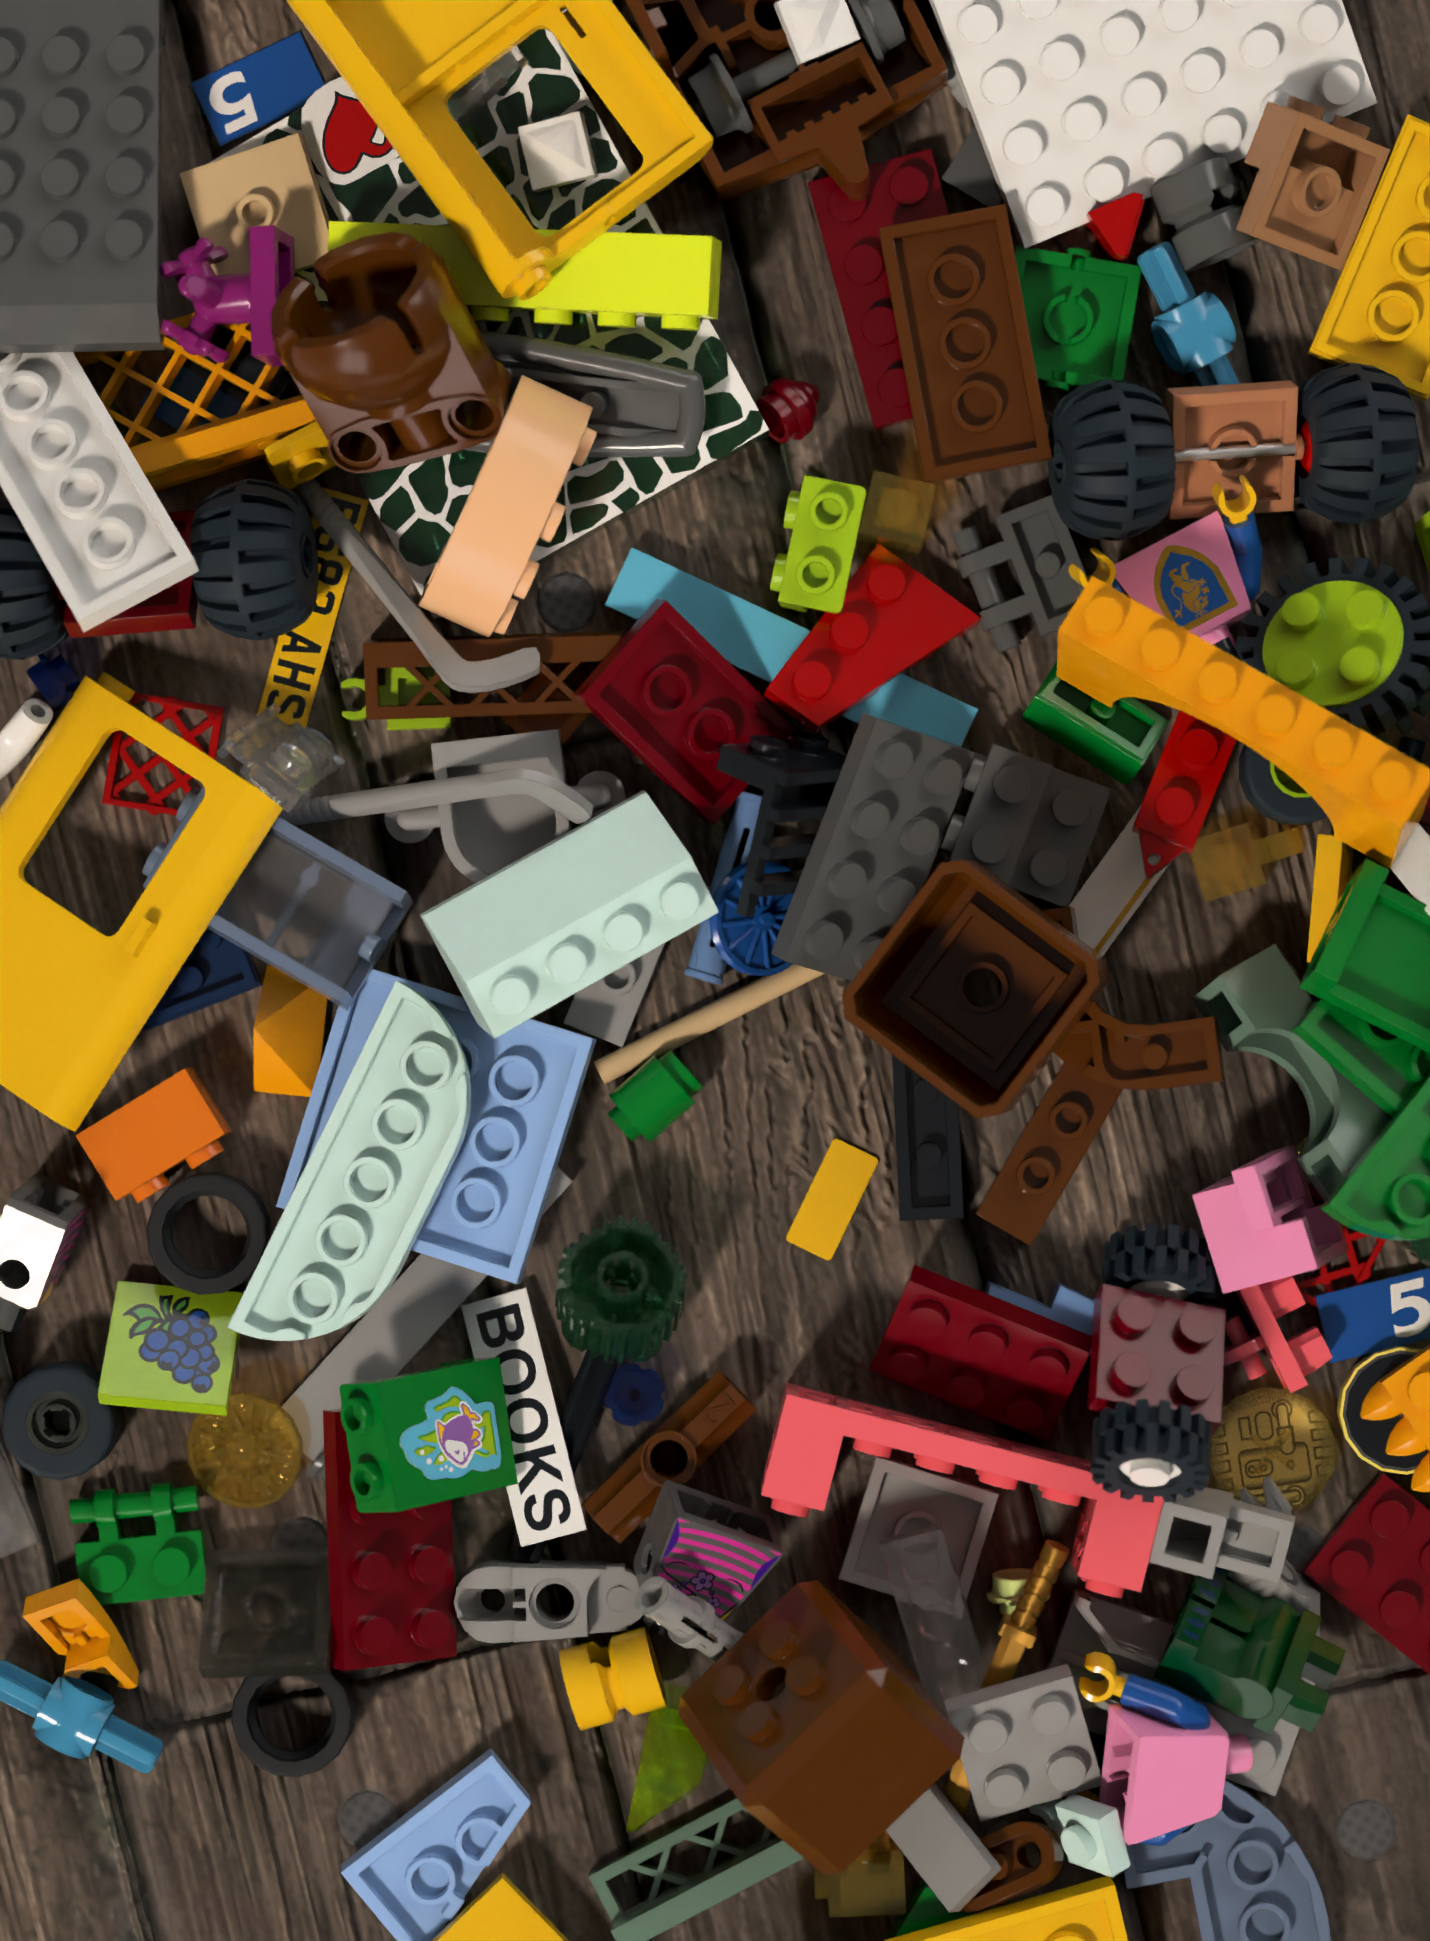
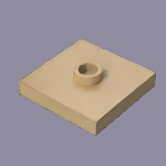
[179,133,330,275]

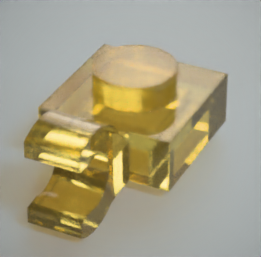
[1189,822,1305,903]

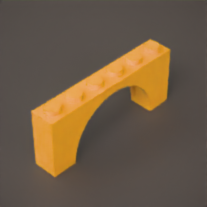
[1057,576,1430,869]

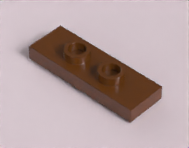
[975,1061,1123,1246]

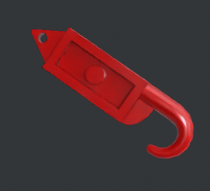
[1132,710,1237,879]

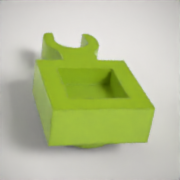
[341,667,453,731]

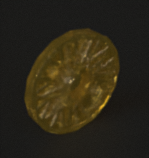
[187,1392,304,1509]

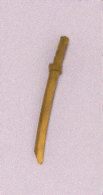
[944,1540,1070,1818]

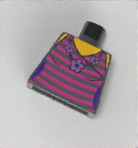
[0,1172,94,1332]
[633,1479,784,1637]

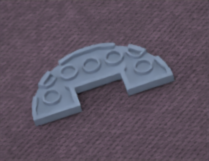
[1101,1759,1331,1941]

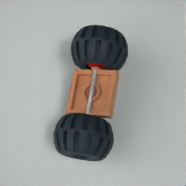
[1047,363,1419,541]

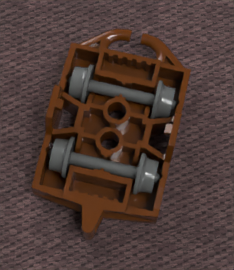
[615,0,948,202]

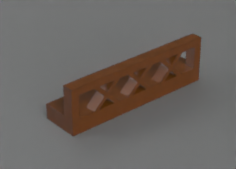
[363,631,622,720]

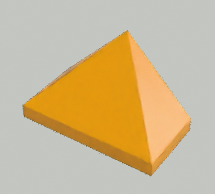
[253,965,328,1097]

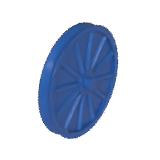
[709,861,794,976]

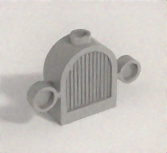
[384,729,626,883]

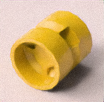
[559,1626,668,1731]

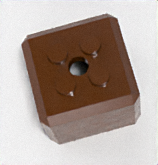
[842,860,1109,1118]
[678,1580,964,1874]

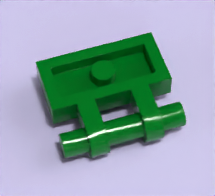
[69,1482,211,1605]

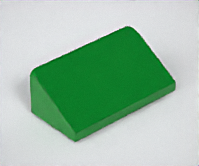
[1022,661,1170,785]

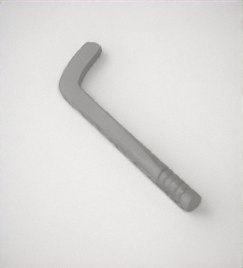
[292,478,540,693]
[278,768,593,826]

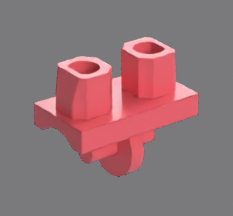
[1224,1276,1333,1393]

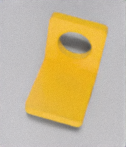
[264,421,336,489]

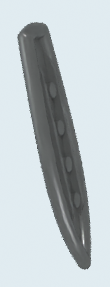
[289,330,706,457]

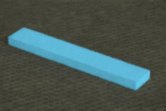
[605,547,978,746]

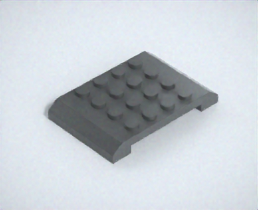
[0,0,166,353]

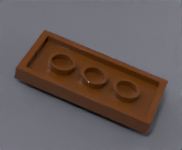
[878,204,1052,484]

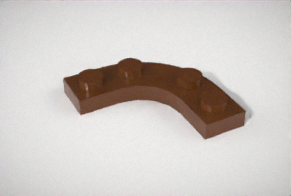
[1042,906,1226,1090]

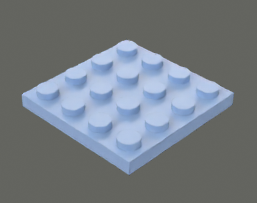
[276,969,597,1284]

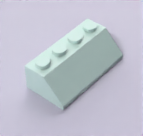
[420,790,719,1038]

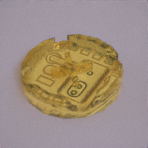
[1210,1387,1336,1512]

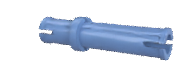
[684,792,762,986]

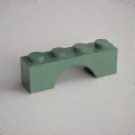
[1191,944,1391,1202]

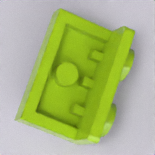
[770,475,867,614]

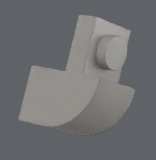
[1149,1488,1296,1583]

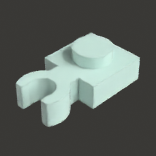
[1028,1794,1131,1878]

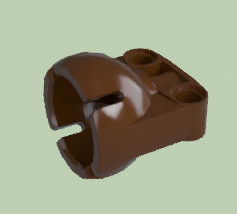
[271,232,511,474]

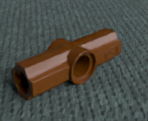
[581,1369,757,1544]

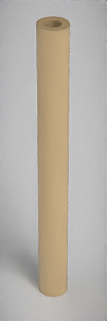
[594,964,825,1084]

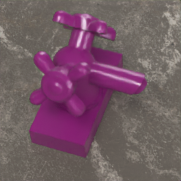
[160,225,295,367]

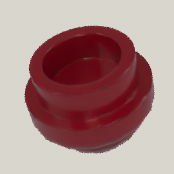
[755,378,821,443]

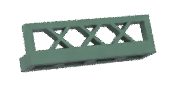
[588,1796,804,1941]

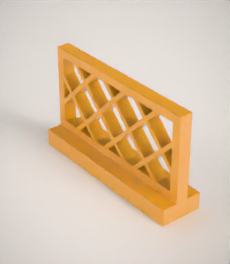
[73,312,317,491]

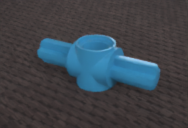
[1137,242,1240,386]
[0,1660,164,1773]

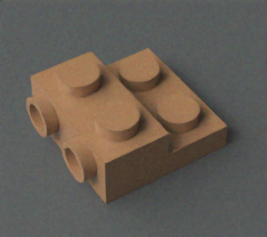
[1235,95,1390,271]

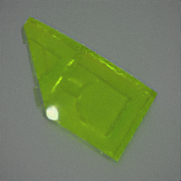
[626,1708,706,1832]

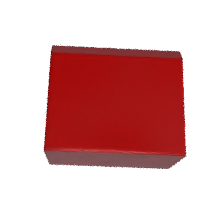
[1084,192,1145,263]

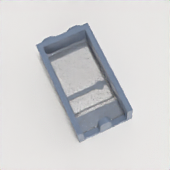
[142,786,413,1011]

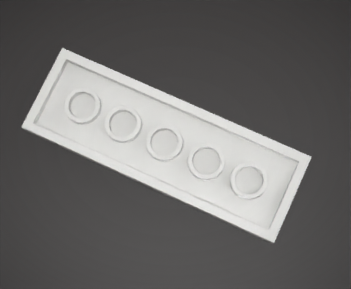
[0,352,199,632]

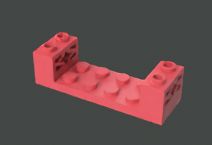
[761,1383,1164,1598]

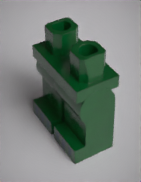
[1153,1567,1346,1735]

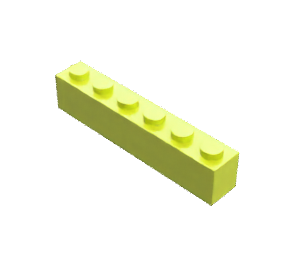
[325,221,722,331]

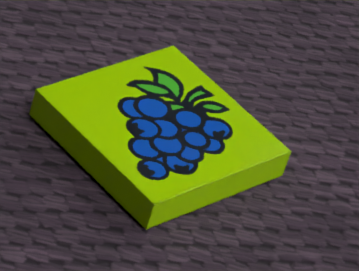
[98,1281,244,1416]

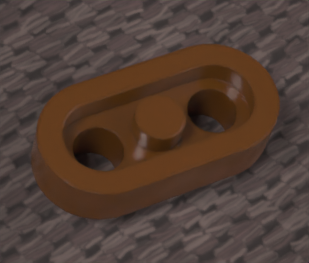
[961,1821,1064,1912]

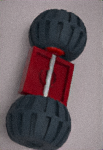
[0,479,319,660]

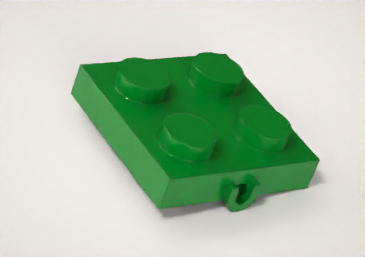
[1014,245,1141,392]

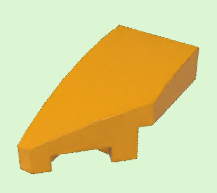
[22,1578,139,1689]

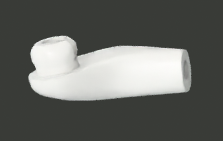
[0,698,53,780]

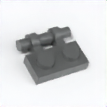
[953,495,1086,654]

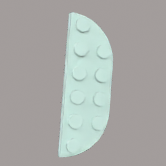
[227,980,471,1341]

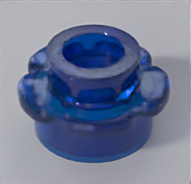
[25,653,80,712]
[603,1363,665,1426]

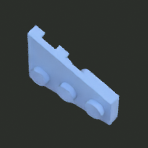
[340,1748,531,1941]

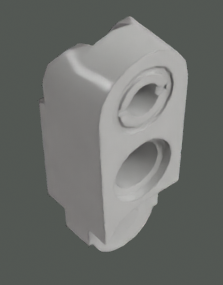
[454,1559,643,1644]

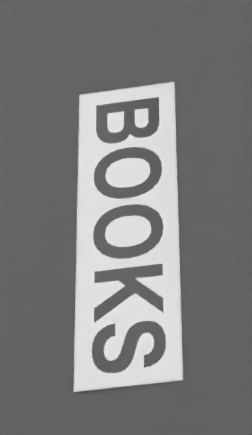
[461,1288,587,1547]

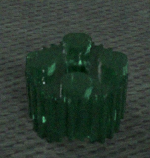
[555,1215,687,1364]

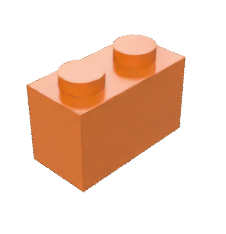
[75,1067,232,1204]

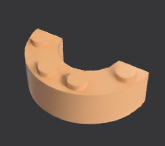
[418,375,597,638]

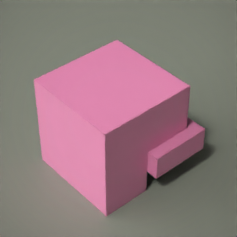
[1192,1144,1349,1294]

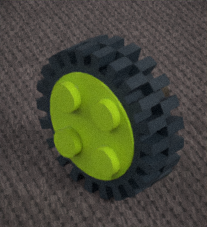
[1235,557,1430,746]

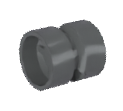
[1150,156,1260,273]

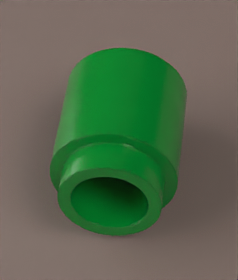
[607,1050,704,1143]

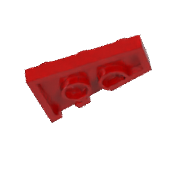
[764,543,981,733]

